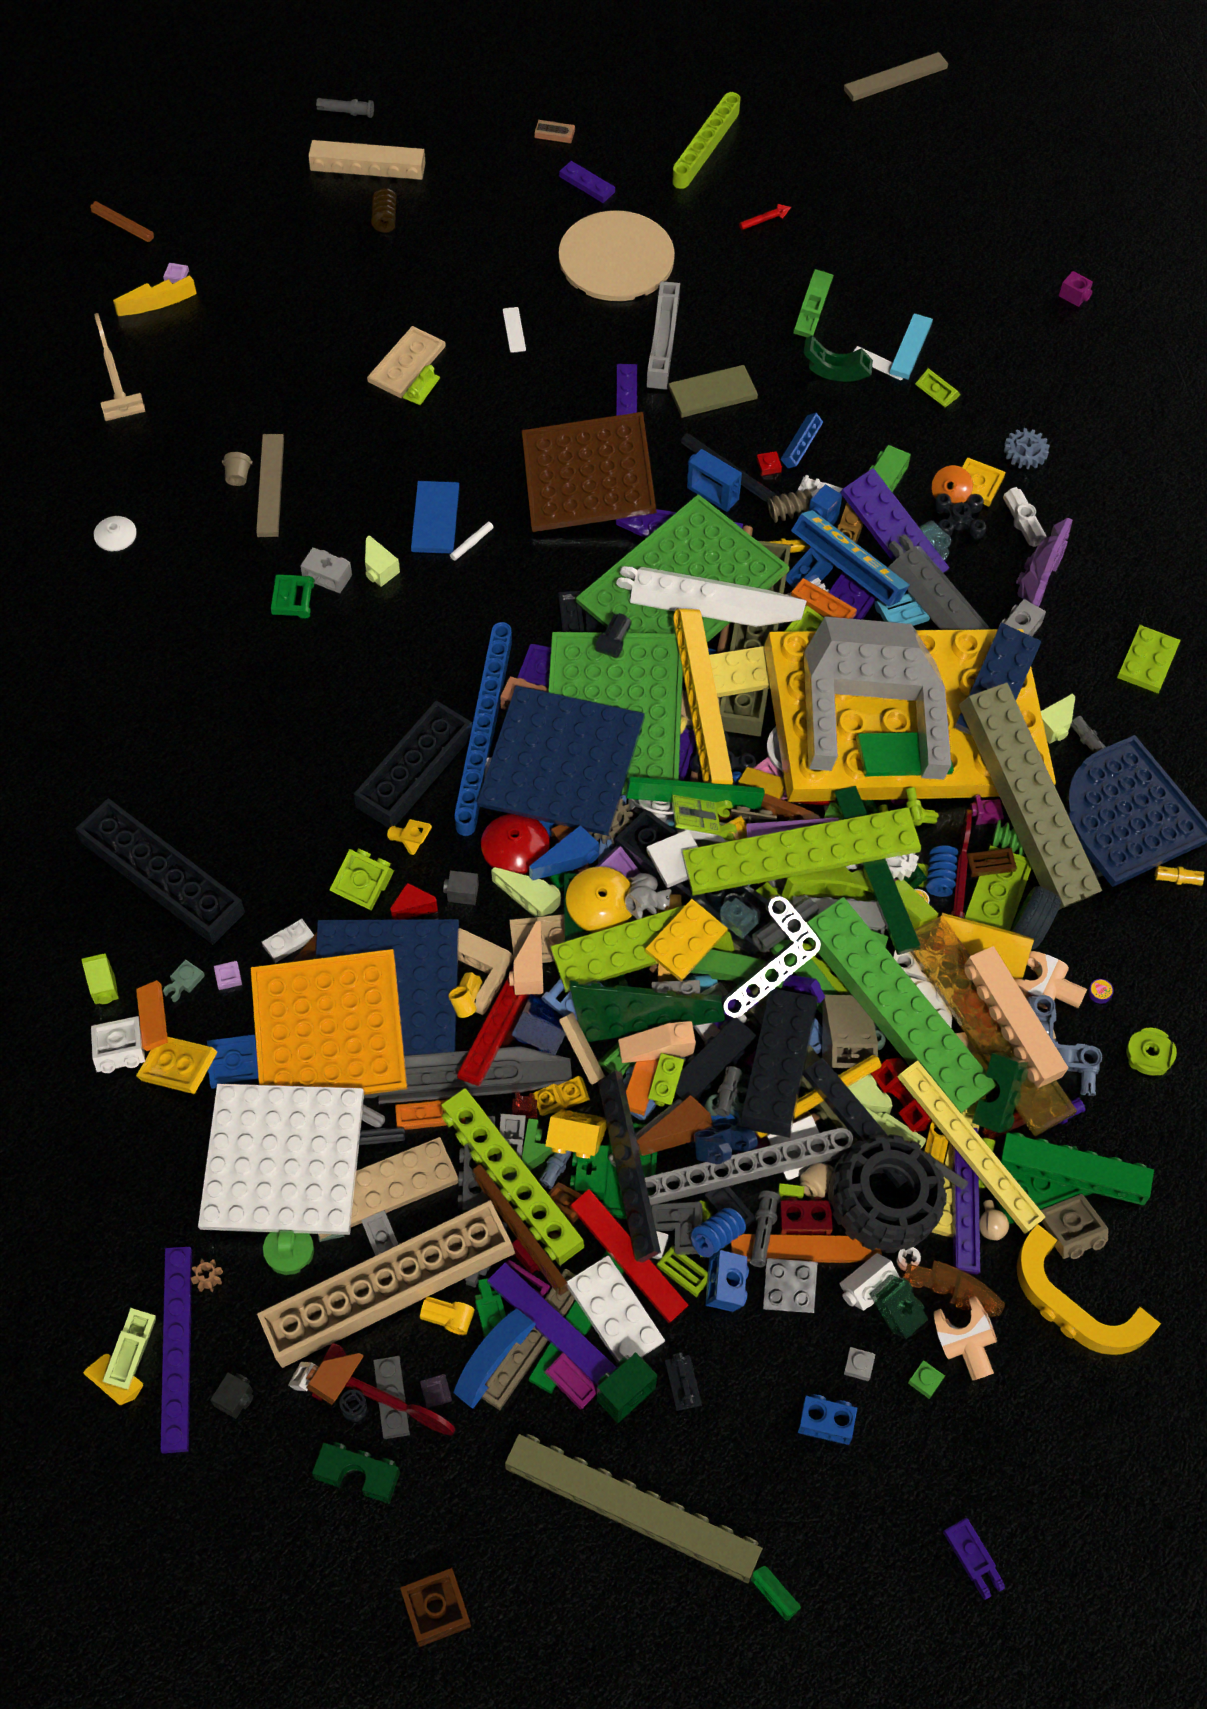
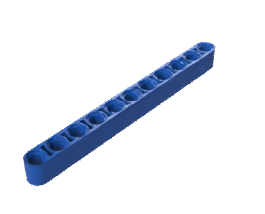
[455,622,512,836]

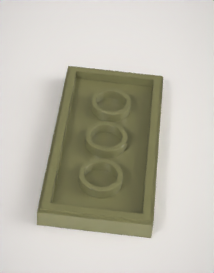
[668,365,758,417]

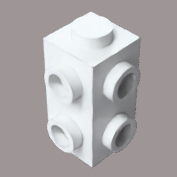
[839,1253,901,1311]

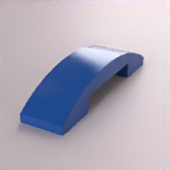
[454,1308,536,1408]

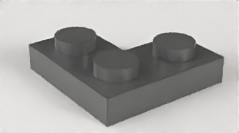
[652,1202,702,1255]

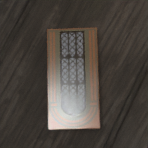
[535,120,575,143]

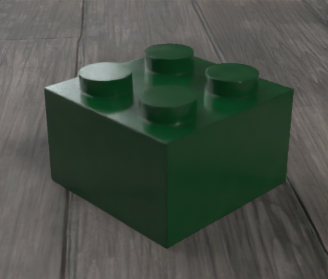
[597,1352,657,1424]

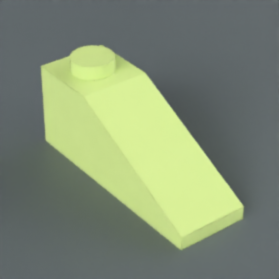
[492,867,561,917]

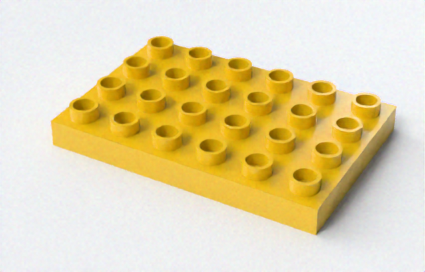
[764,629,1056,802]

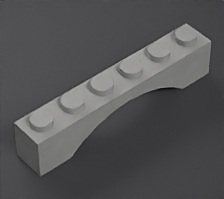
[647,281,680,389]

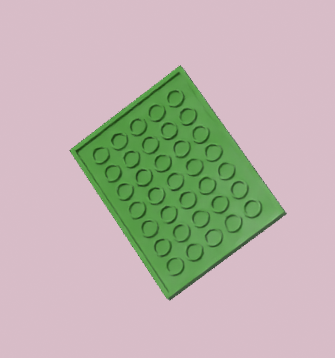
[576,494,789,642]
[549,632,683,795]

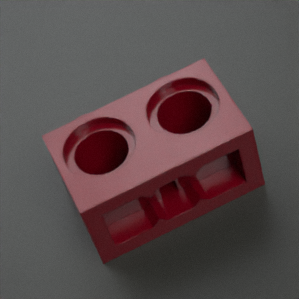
[779,1198,832,1236]

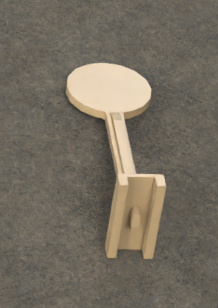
[94,313,145,421]

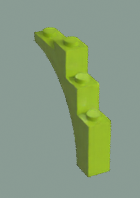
[782,866,938,936]

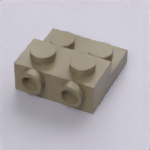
[1040,1194,1108,1259]

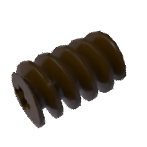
[371,189,397,233]

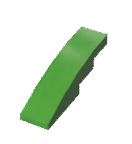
[769,939,838,1015]
[690,950,784,990]

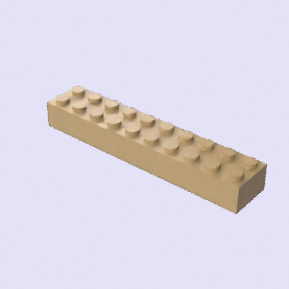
[257,1200,515,1368]

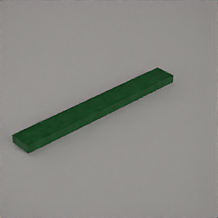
[833,786,921,955]

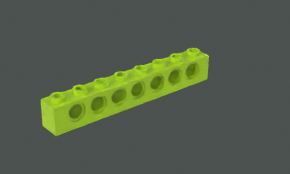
[441,1088,584,1265]

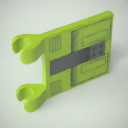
[671,795,737,841]

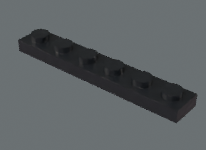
[803,1057,907,1188]

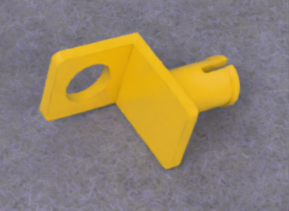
[387,819,432,855]

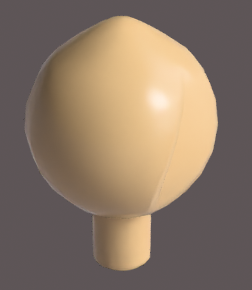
[979,1200,1009,1240]

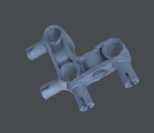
[1004,995,1102,1096]

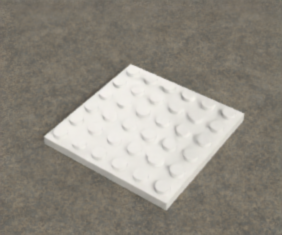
[198,1084,364,1235]

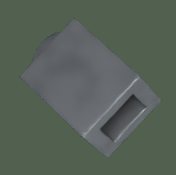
[443,871,479,905]

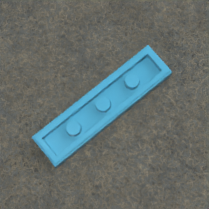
[889,314,933,379]

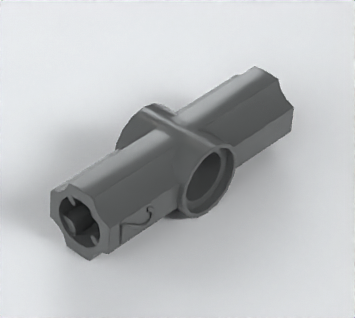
[752,897,819,952]

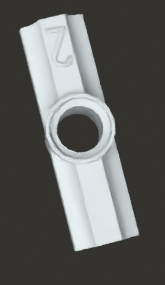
[1003,487,1047,547]

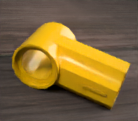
[448,972,482,1018]
[924,1121,949,1164]
[420,1297,475,1335]

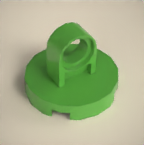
[263,1230,314,1275]

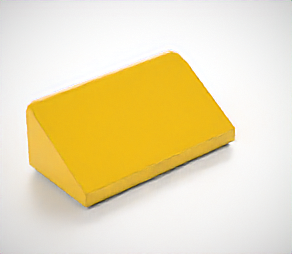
[83,1354,143,1405]

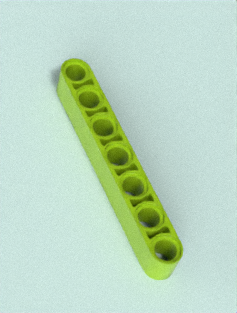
[673,92,740,189]

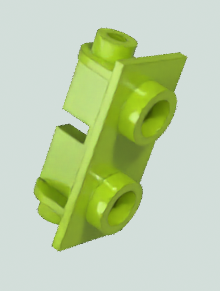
[403,365,440,405]
[648,1053,684,1107]

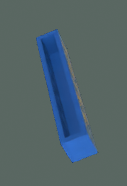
[791,510,910,607]

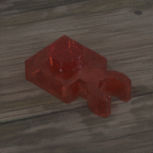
[512,1092,538,1118]

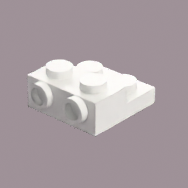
[91,1016,145,1073]

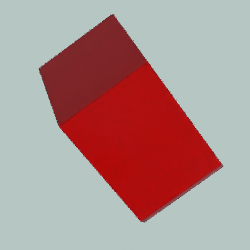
[390,883,438,920]

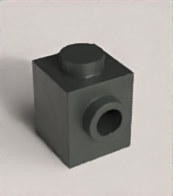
[211,1373,253,1419]

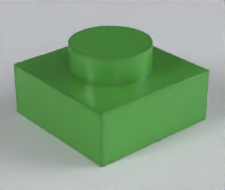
[908,1360,945,1399]

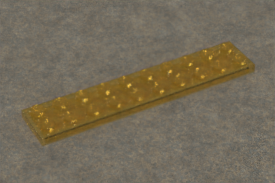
[911,915,1077,1136]

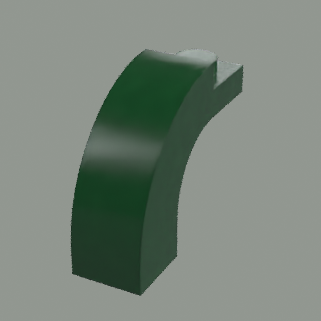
[804,335,873,382]

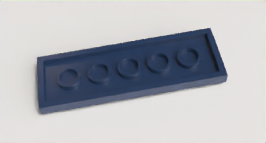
[954,622,1041,736]

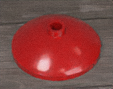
[481,814,550,874]

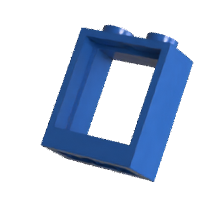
[687,449,742,512]

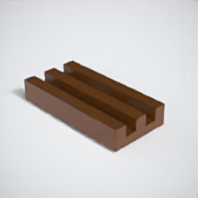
[967,848,1017,877]

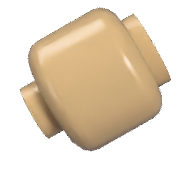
[800,1162,833,1199]

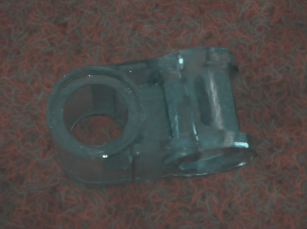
[919,520,951,560]

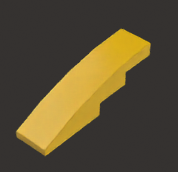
[113,275,196,316]

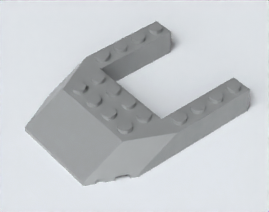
[804,617,951,780]

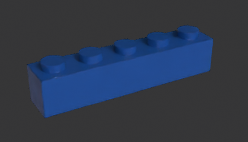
[781,413,823,468]

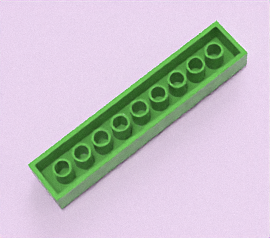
[807,897,997,1114]

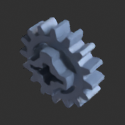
[1004,428,1050,469]

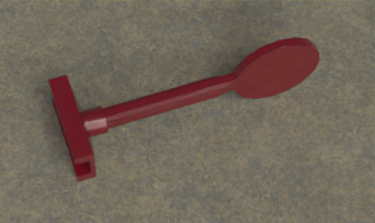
[931,809,972,934]
[308,1343,455,1435]

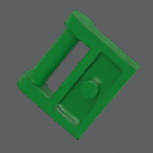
[271,575,315,618]

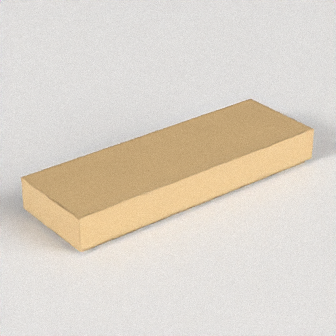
[559,1012,605,1084]

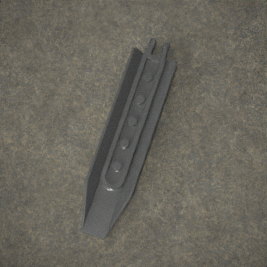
[888,534,991,630]
[364,1047,572,1104]

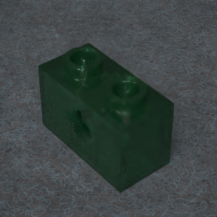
[869,1275,928,1339]

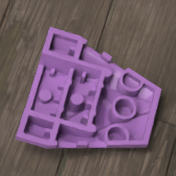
[1016,518,1073,607]

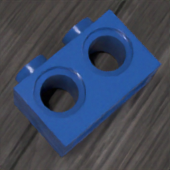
[798,1394,857,1445]

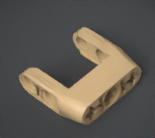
[458,928,514,1015]

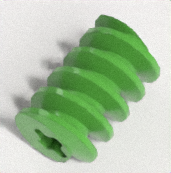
[991,820,1025,856]

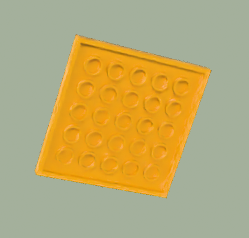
[251,949,407,1095]

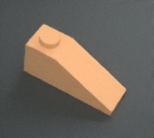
[509,921,543,995]
[618,1021,696,1063]

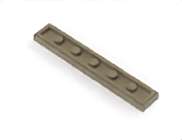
[844,52,948,101]
[257,434,284,537]
[481,1269,576,1410]

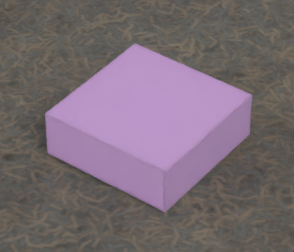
[163,263,189,283]
[214,961,242,990]

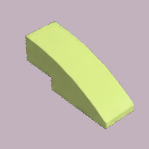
[103,1308,156,1390]

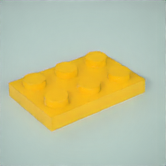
[645,899,728,982]
[136,1037,217,1094]

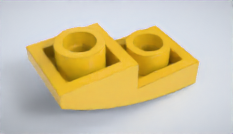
[533,1076,590,1116]

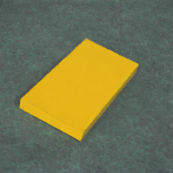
[931,913,1034,980]

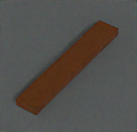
[473,1164,568,1296]

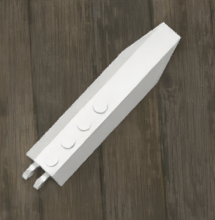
[616,566,807,627]

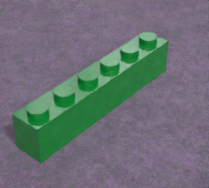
[999,1133,1154,1205]

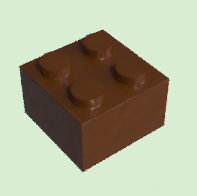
[400,1568,471,1647]

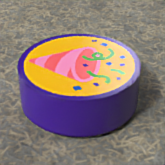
[1088,979,1113,1004]

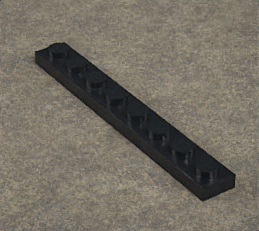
[598,1071,661,1263]

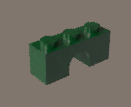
[972,1052,1028,1133]
[312,1442,400,1504]

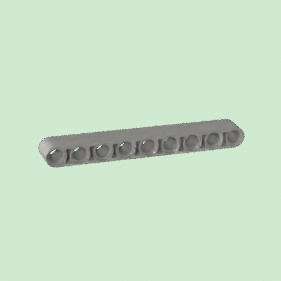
[645,1128,853,1206]

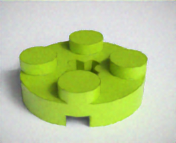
[1126,1028,1177,1075]

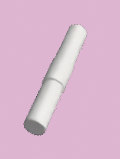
[450,522,494,561]

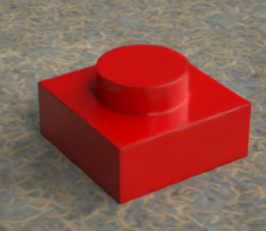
[756,451,782,476]

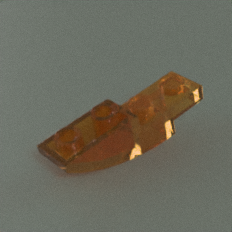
[902,1260,1005,1317]

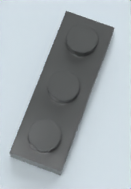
[374,1356,410,1439]

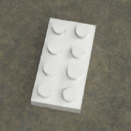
[567,1255,665,1364]

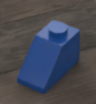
[786,547,835,589]

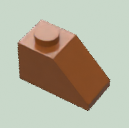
[306,1353,363,1405]

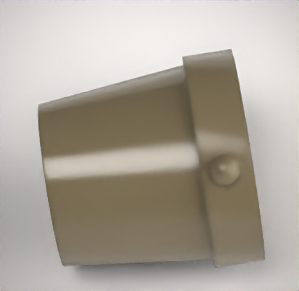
[222,452,252,486]

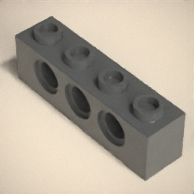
[458,1116,496,1213]

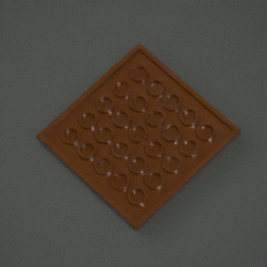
[522,412,657,532]

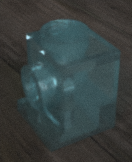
[720,898,758,939]

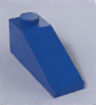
[529,825,599,880]

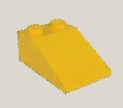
[546,1109,607,1159]

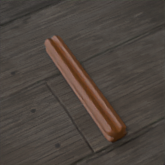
[90,201,154,242]

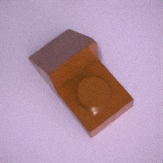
[548,1182,582,1225]

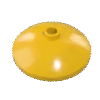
[566,867,632,933]

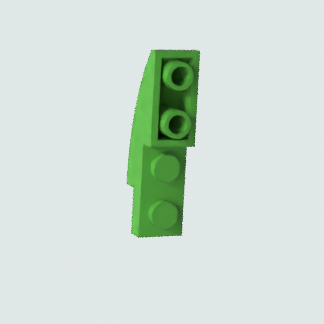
[794,269,833,337]

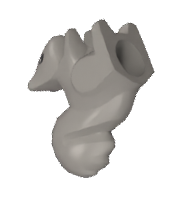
[625,873,671,919]

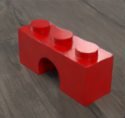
[871,1058,933,1132]

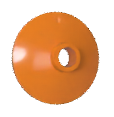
[932,465,973,504]

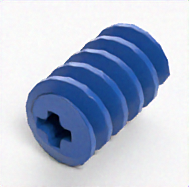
[926,846,959,897]
[691,1208,746,1257]

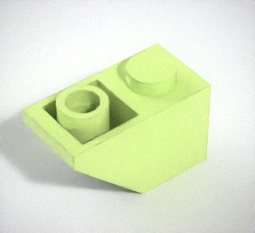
[848,1074,893,1115]

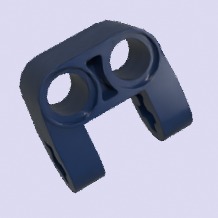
[694,1123,758,1164]

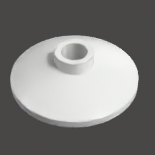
[94,516,136,551]
[638,800,674,818]

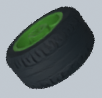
[1010,886,1061,950]

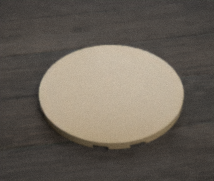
[559,211,674,301]

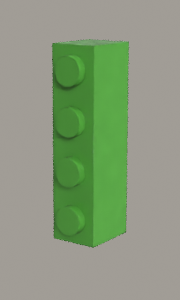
[870,445,911,492]

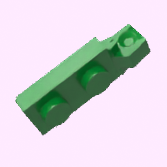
[475,1278,506,1339]

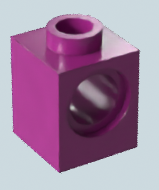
[1059,271,1093,307]

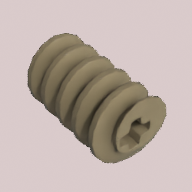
[767,488,813,523]

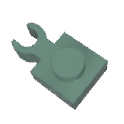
[163,960,205,1002]

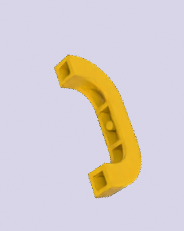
[1017,1224,1161,1355]

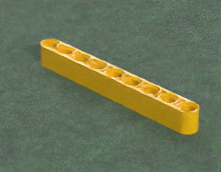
[673,609,733,785]

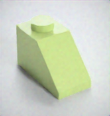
[365,536,400,587]
[1041,694,1075,744]

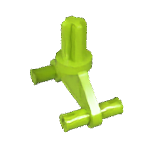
[878,787,939,826]

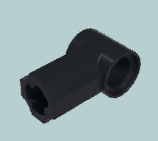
[595,613,632,658]

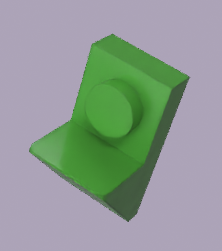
[522,1119,554,1171]

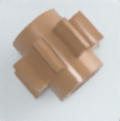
[191,1259,223,1292]

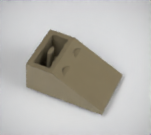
[822,995,878,1068]

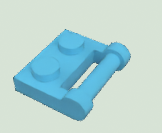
[875,592,930,626]

